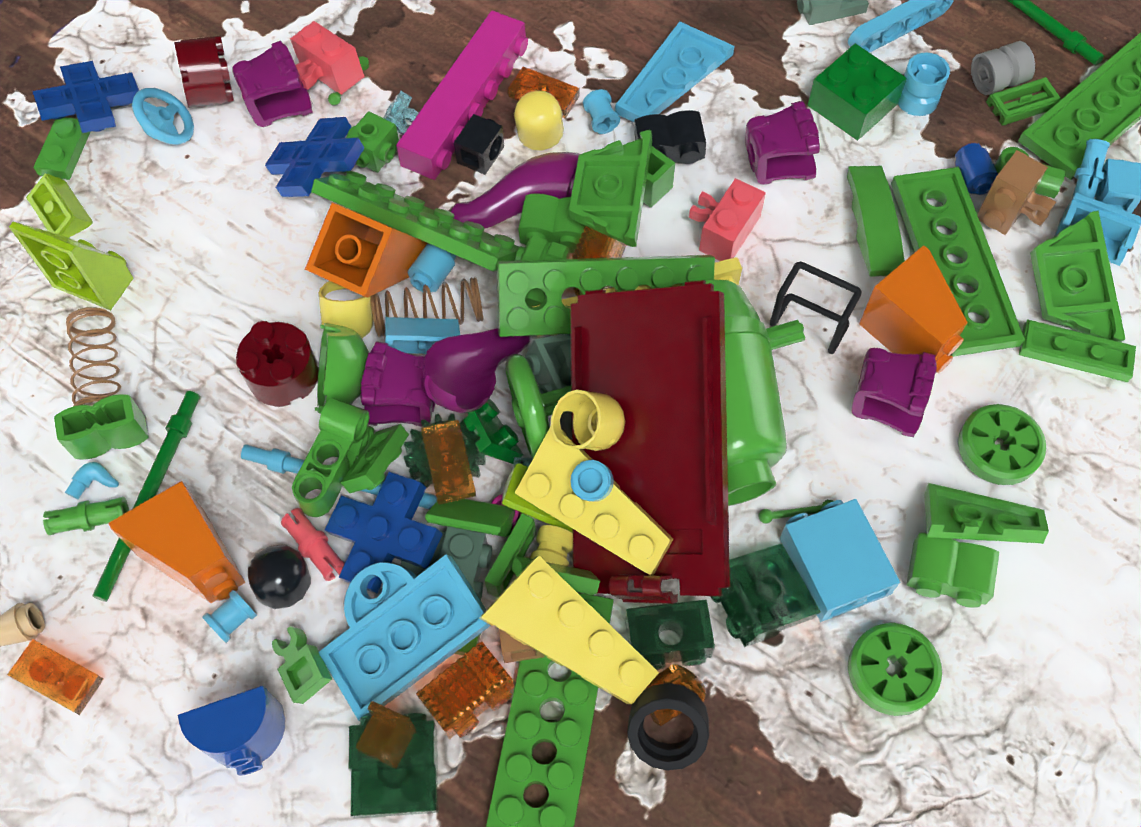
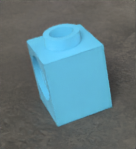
[1095,159,1141,213]

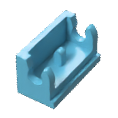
[1054,193,1141,266]
[385,317,460,354]

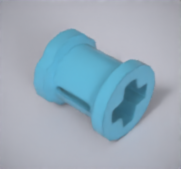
[583,89,620,134]
[202,589,257,643]

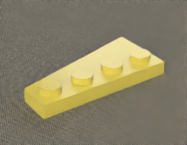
[479,555,659,704]

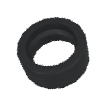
[627,683,709,771]

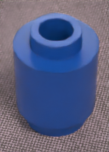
[955,143,998,195]

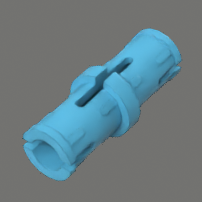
[1072,139,1110,199]

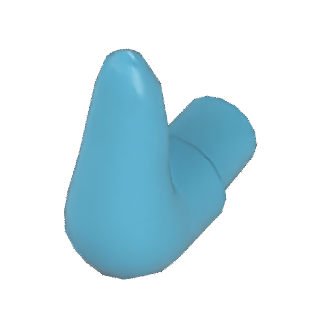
[65,462,119,500]

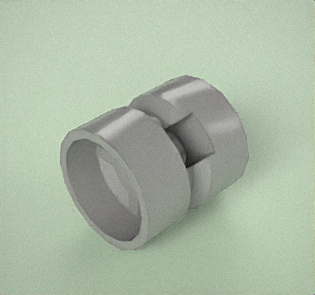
[971,41,1035,95]

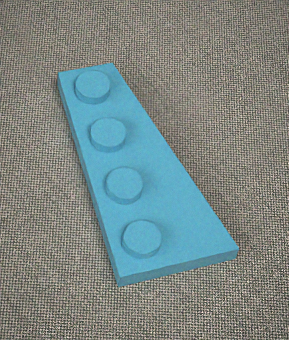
[615,21,735,122]

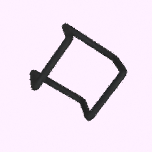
[770,261,862,354]

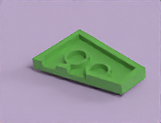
[924,483,1049,544]

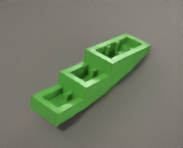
[847,165,905,277]

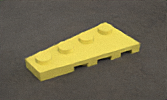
[515,426,673,576]

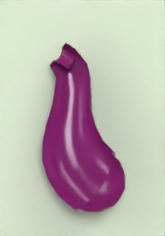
[451,152,580,229]
[422,328,530,413]

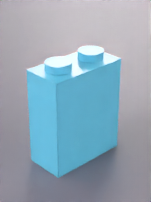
[780,499,900,622]

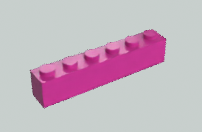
[396,10,528,180]

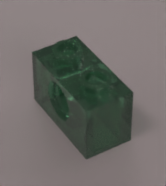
[625,599,715,670]

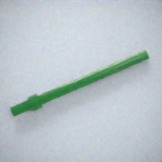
[1007,0,1104,66]
[92,391,201,602]

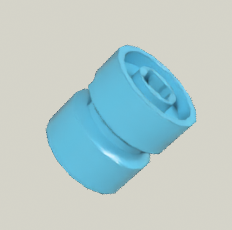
[898,53,950,116]

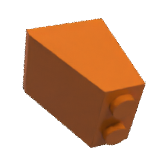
[305,202,427,298]
[859,245,968,374]
[108,481,246,603]

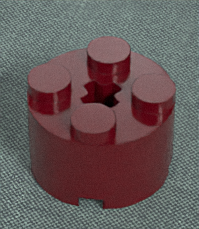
[174,35,234,107]
[236,321,318,407]

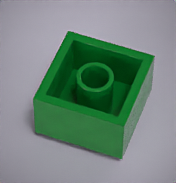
[807,43,907,141]

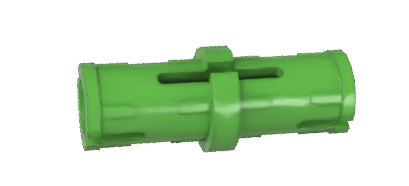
[43,497,129,536]

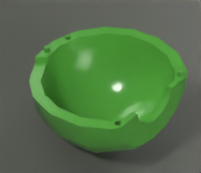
[315,323,369,414]

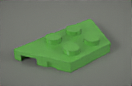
[569,130,652,247]
[1030,211,1126,342]

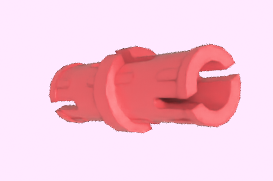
[281,508,345,581]

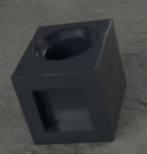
[454,114,504,175]

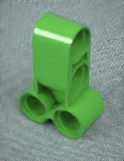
[292,398,374,517]

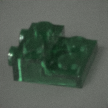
[710,543,821,648]
[348,713,438,819]

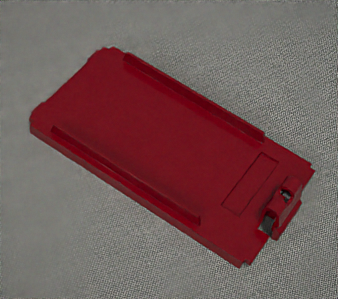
[571,280,730,604]

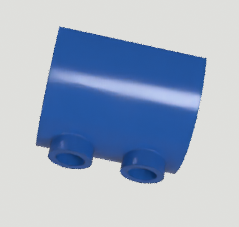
[177,686,285,776]

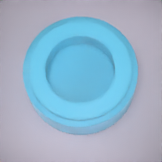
[571,460,614,502]

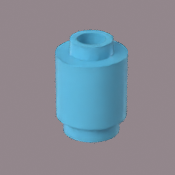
[408,244,456,292]

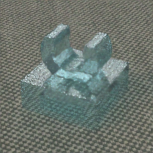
[383,91,419,135]

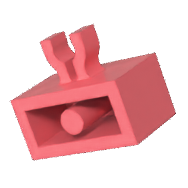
[290,21,365,95]
[689,178,766,261]

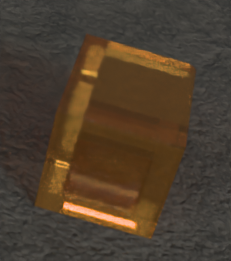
[355,701,416,769]

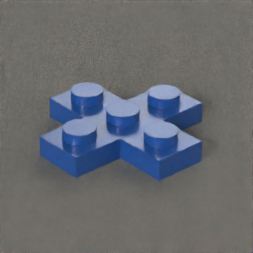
[32,61,139,133]
[265,117,364,197]
[325,472,443,594]

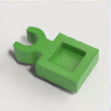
[272,626,332,704]

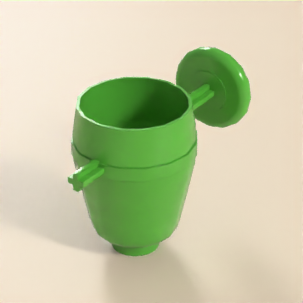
[505,279,806,506]

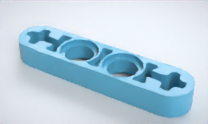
[848,0,953,53]

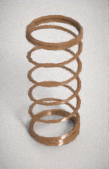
[370,277,484,338]
[66,307,122,407]

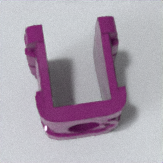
[232,40,313,127]
[745,101,820,185]
[361,342,436,427]
[852,347,937,438]

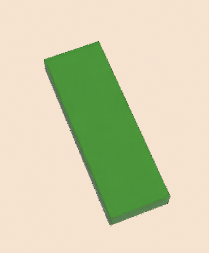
[1019,319,1136,382]

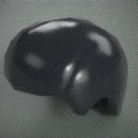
[248,545,311,609]

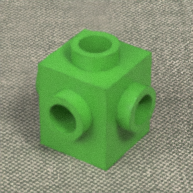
[346,111,399,173]

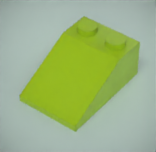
[9,221,134,311]

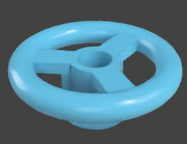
[132,88,194,145]

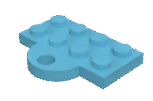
[318,554,491,721]

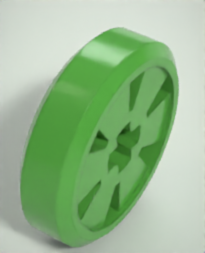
[958,404,1046,485]
[848,623,942,716]

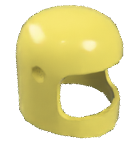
[514,90,564,151]
[318,281,373,339]
[551,390,625,451]

